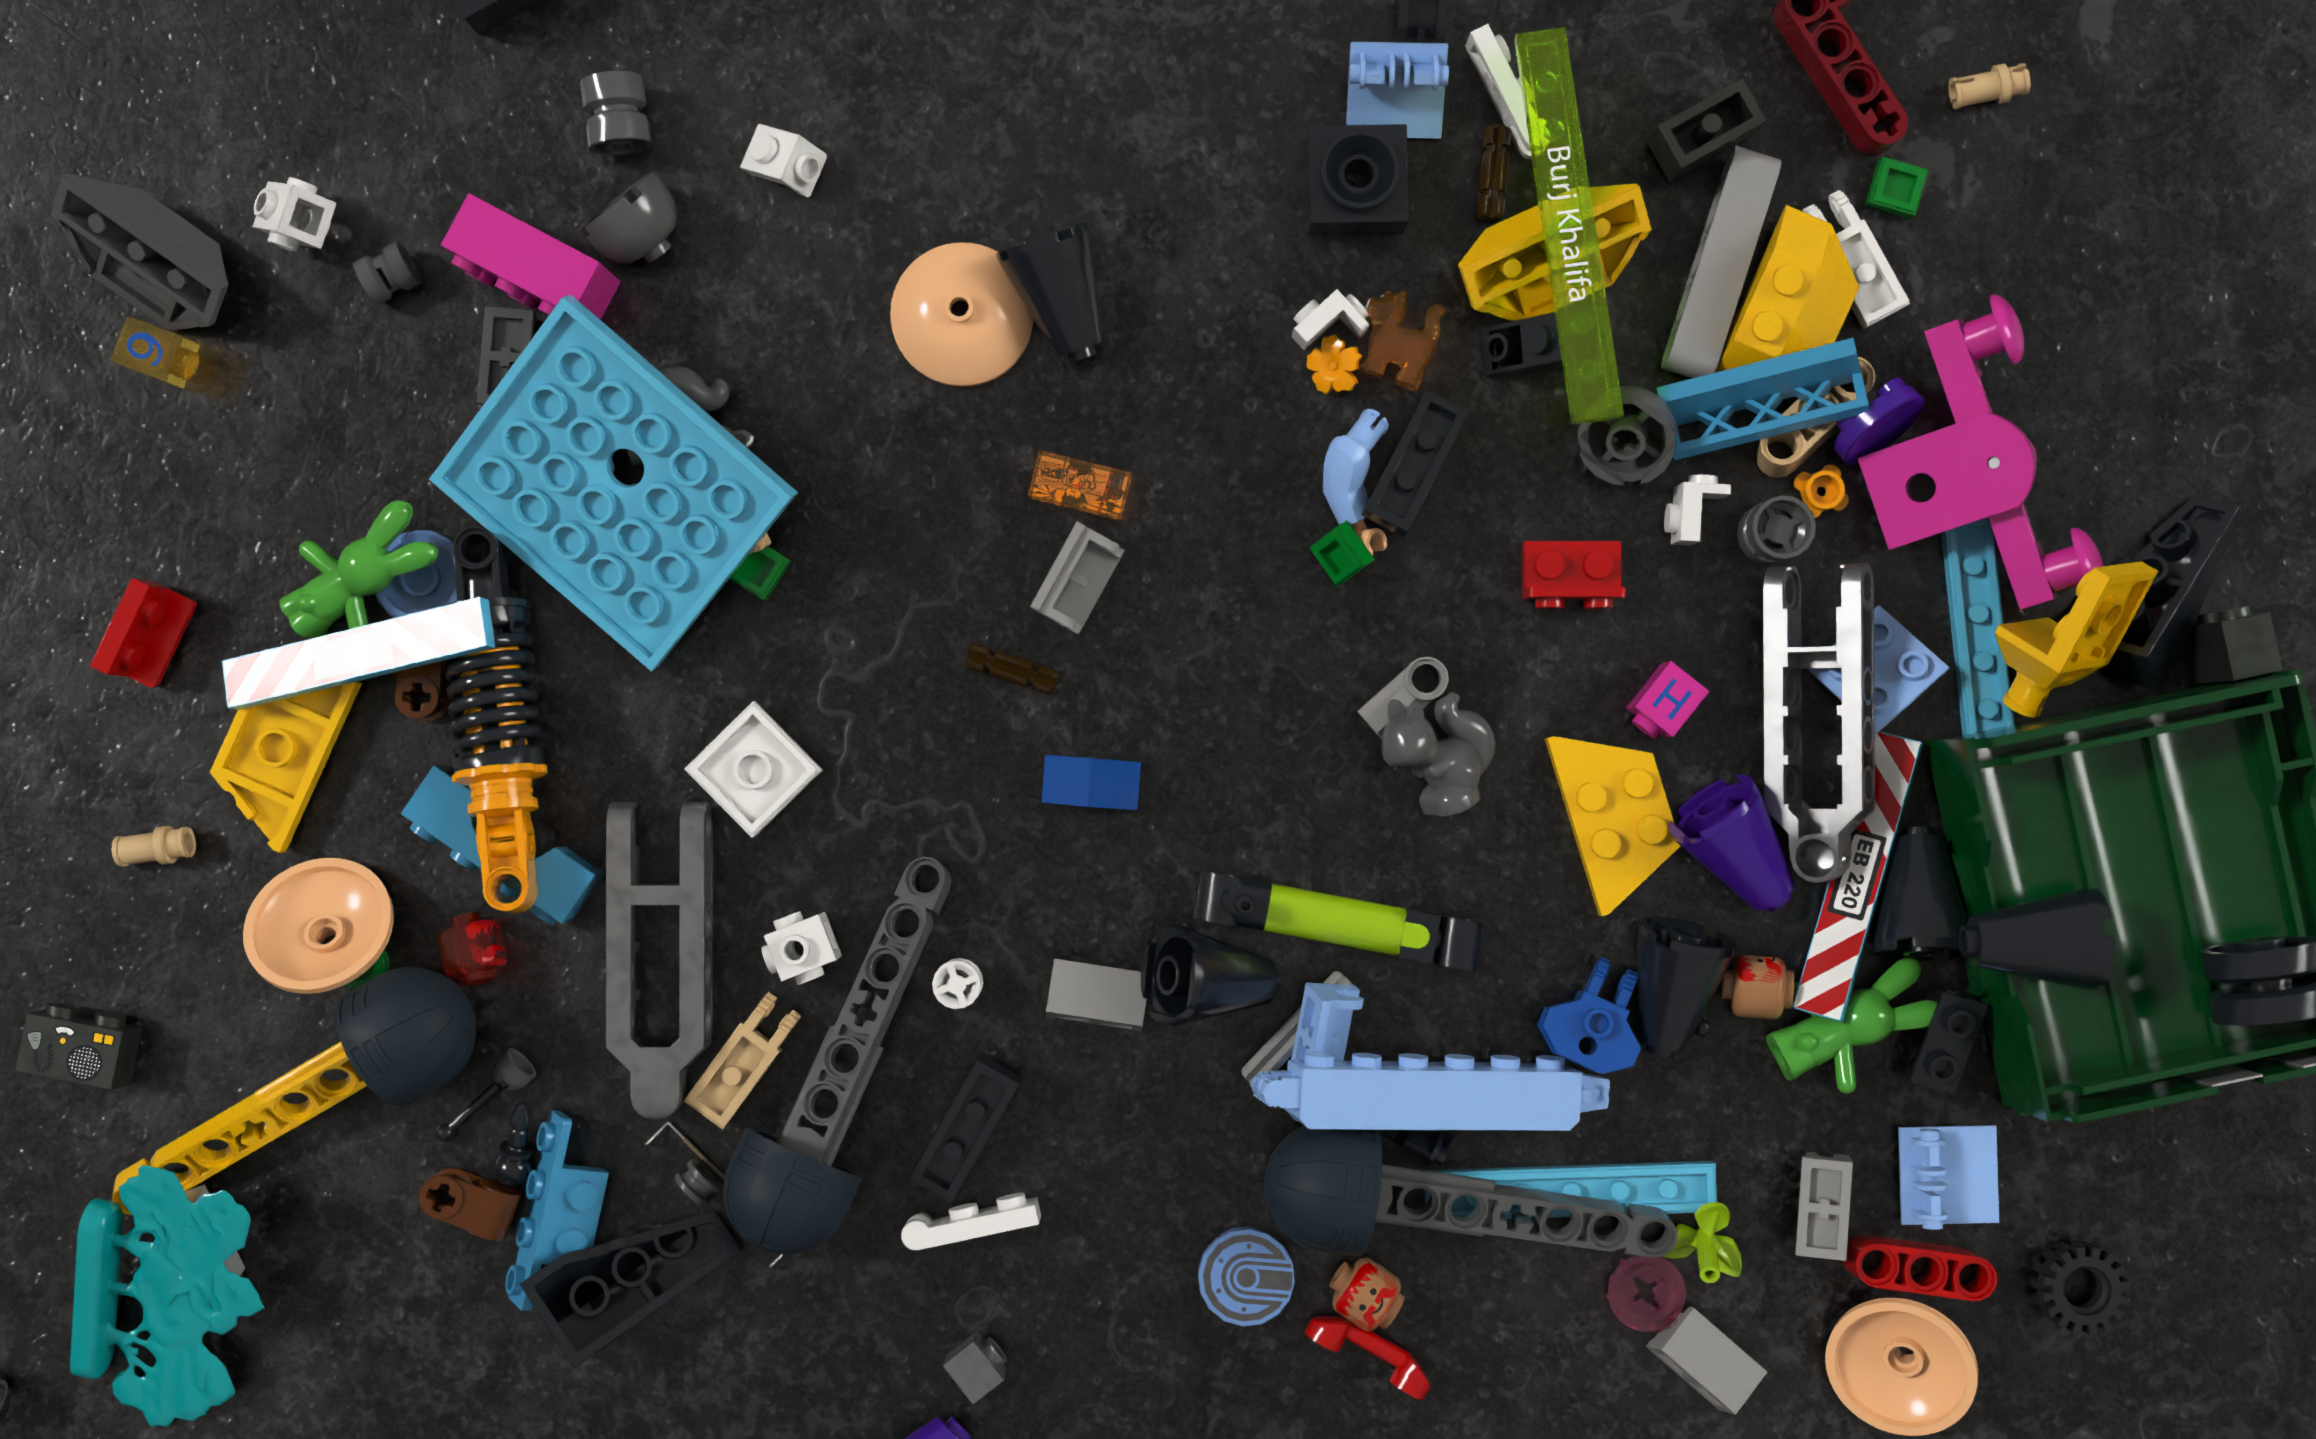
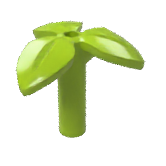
[1661,1202,1742,1283]

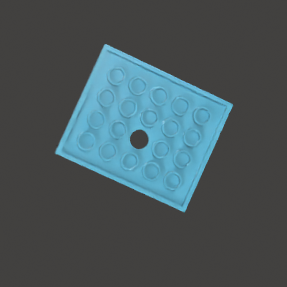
[429,294,798,671]

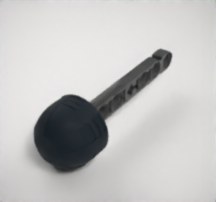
[723,857,951,1255]
[1264,1126,1677,1257]

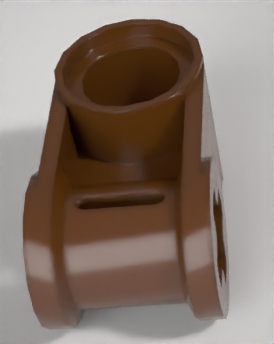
[394,660,452,722]
[418,1167,522,1241]

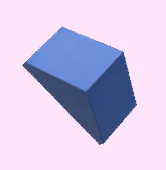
[1041,755,1141,810]

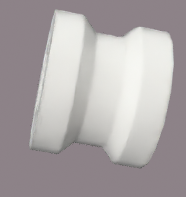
[932,958,984,1009]

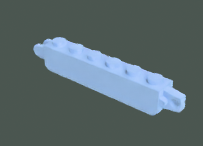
[1250,1052,1610,1131]

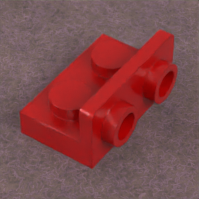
[1522,541,1626,609]
[89,578,197,688]

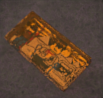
[1028,450,1133,521]

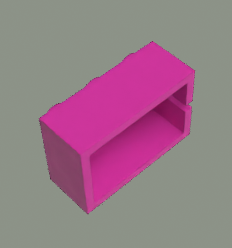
[441,193,621,320]

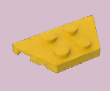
[210,681,362,853]
[1545,736,1680,916]

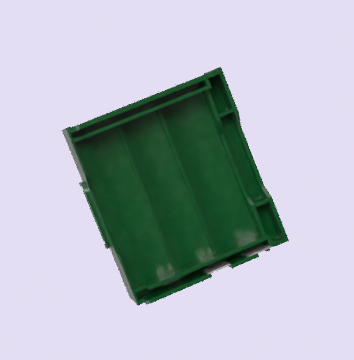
[1925,669,2316,1123]

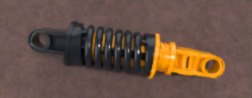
[440,526,548,914]

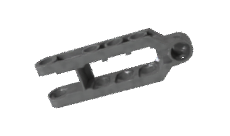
[1763,563,1875,883]
[606,802,713,1120]

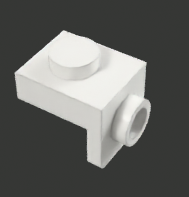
[740,124,827,197]
[1291,289,1369,350]
[1664,475,1731,546]

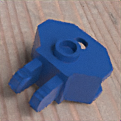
[1537,957,1641,1074]

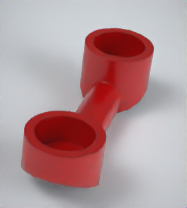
[1304,1316,1430,1400]

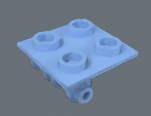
[1346,42,1449,139]
[1808,605,1950,733]
[1898,1125,1999,1230]

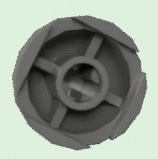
[578,170,677,264]
[1577,386,1677,486]

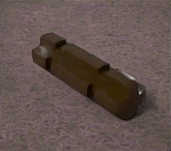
[1477,125,1512,221]
[965,643,1059,695]

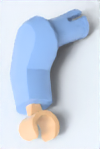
[1323,409,1389,556]

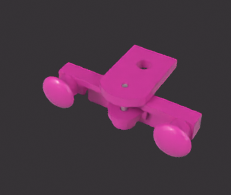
[1857,295,2104,610]

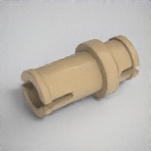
[1948,63,2031,109]
[111,826,196,867]

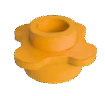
[1794,465,1849,518]

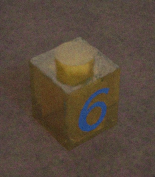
[110,316,201,389]

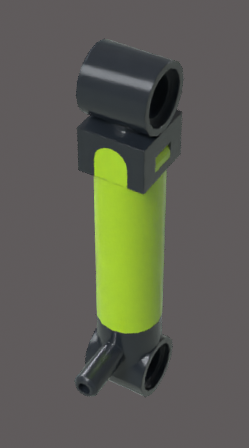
[1192,870,1486,972]

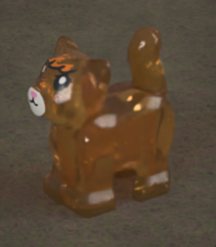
[1359,290,1445,392]

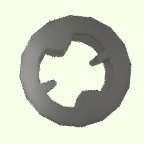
[674,1158,723,1207]

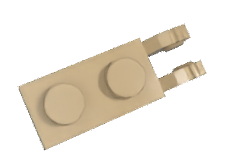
[684,992,802,1130]

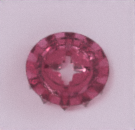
[1606,1255,1686,1332]

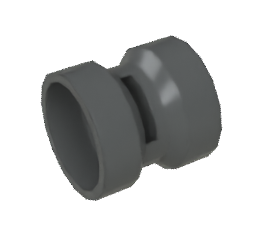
[353,240,422,305]

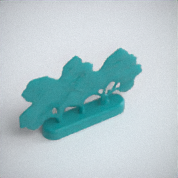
[70,1165,265,1427]

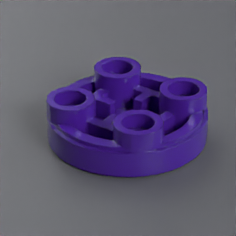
[1834,377,1925,465]

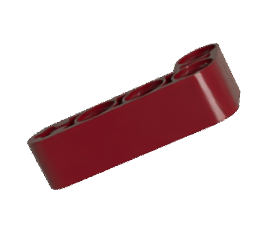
[1774,0,1908,156]

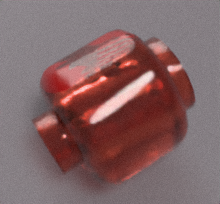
[437,912,507,987]

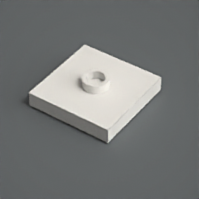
[684,701,823,838]

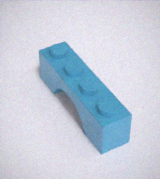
[401,765,605,925]

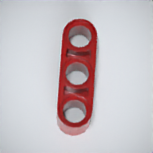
[1843,1235,1997,1301]

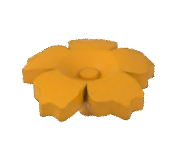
[1306,334,1362,394]

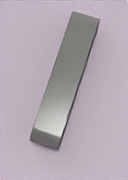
[1661,145,1782,379]

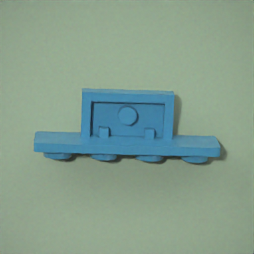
[506,1109,609,1311]

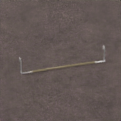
[645,1122,783,1268]

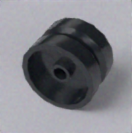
[2201,936,2316,1026]

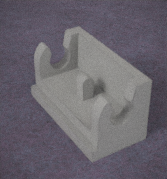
[1030,521,1125,635]
[1046,958,1147,1031]
[1795,1152,1853,1261]
[1646,1307,1767,1415]

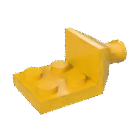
[1994,561,2158,718]

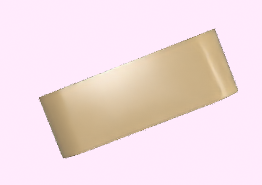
[1756,357,1876,478]

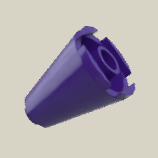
[1669,774,1795,911]

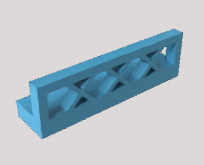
[1657,338,1870,460]

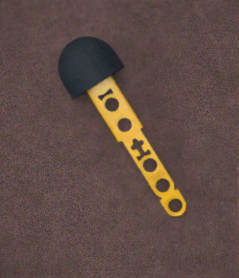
[112,967,476,1215]

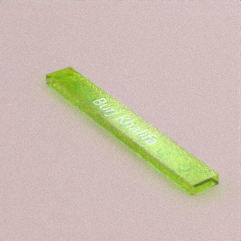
[1514,27,1624,425]

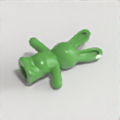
[279,500,438,639]
[1766,957,1937,1094]

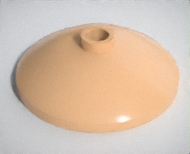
[890,242,1034,387]
[243,858,394,994]
[1825,1298,1978,1436]

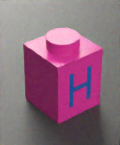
[1626,661,1709,739]

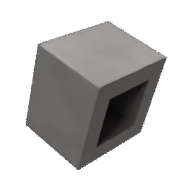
[943,1331,1007,1404]

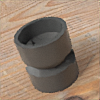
[580,71,652,156]
[1737,495,1816,565]

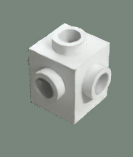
[253,177,337,252]
[761,911,842,985]

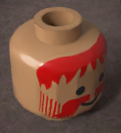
[1721,954,1794,1020]
[1329,1257,1405,1331]

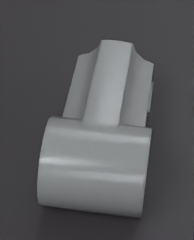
[1357,657,1449,739]

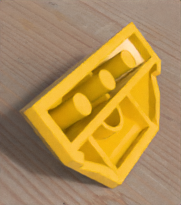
[1458,183,1652,321]
[1714,205,1860,373]

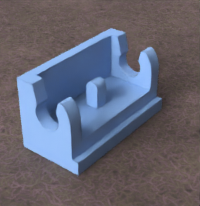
[1291,983,1364,1061]

